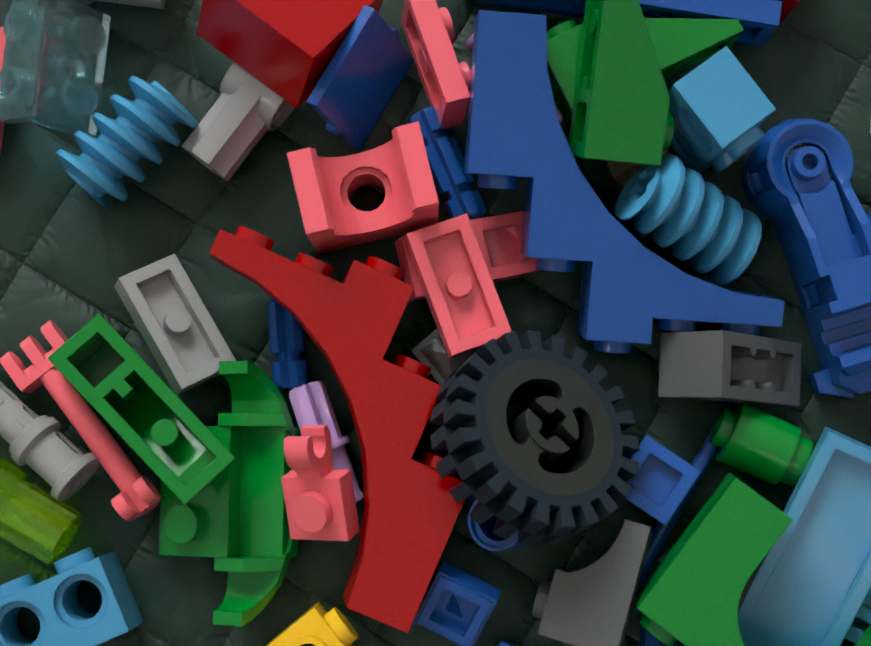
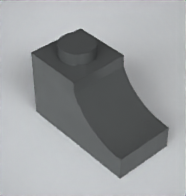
[658,330,802,406]
[532,520,653,646]

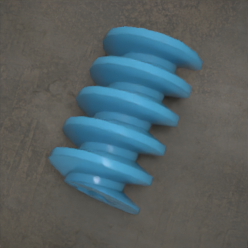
[56,76,199,214]
[614,154,762,285]

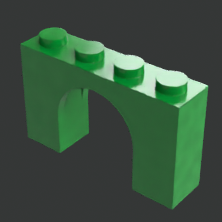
[636,472,871,646]

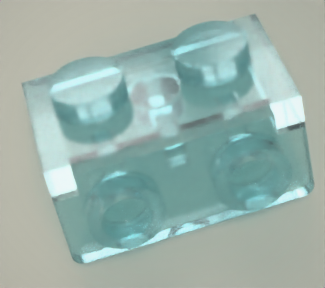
[0,0,111,136]

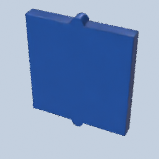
[306,5,414,151]

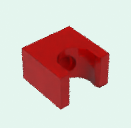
[196,0,383,108]

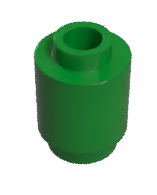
[709,402,813,487]

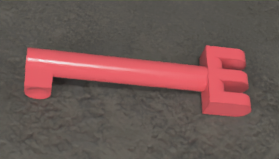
[0,320,162,521]

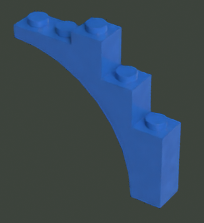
[464,10,785,353]

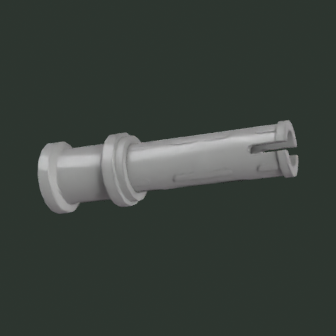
[0,381,100,502]

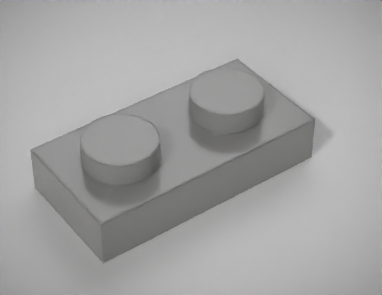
[114,253,236,396]

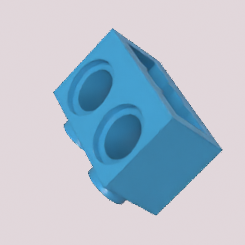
[668,46,776,174]
[0,547,144,646]

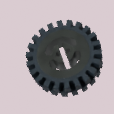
[430,330,640,545]

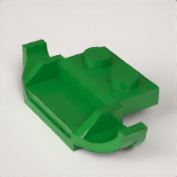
[159,361,300,626]

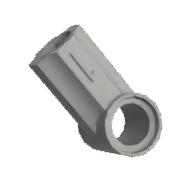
[182,62,295,182]

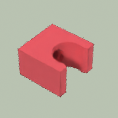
[287,121,439,255]

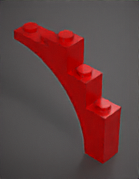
[209,226,466,633]

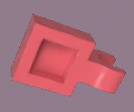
[281,425,360,541]

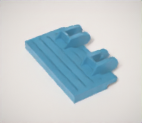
[738,427,871,646]

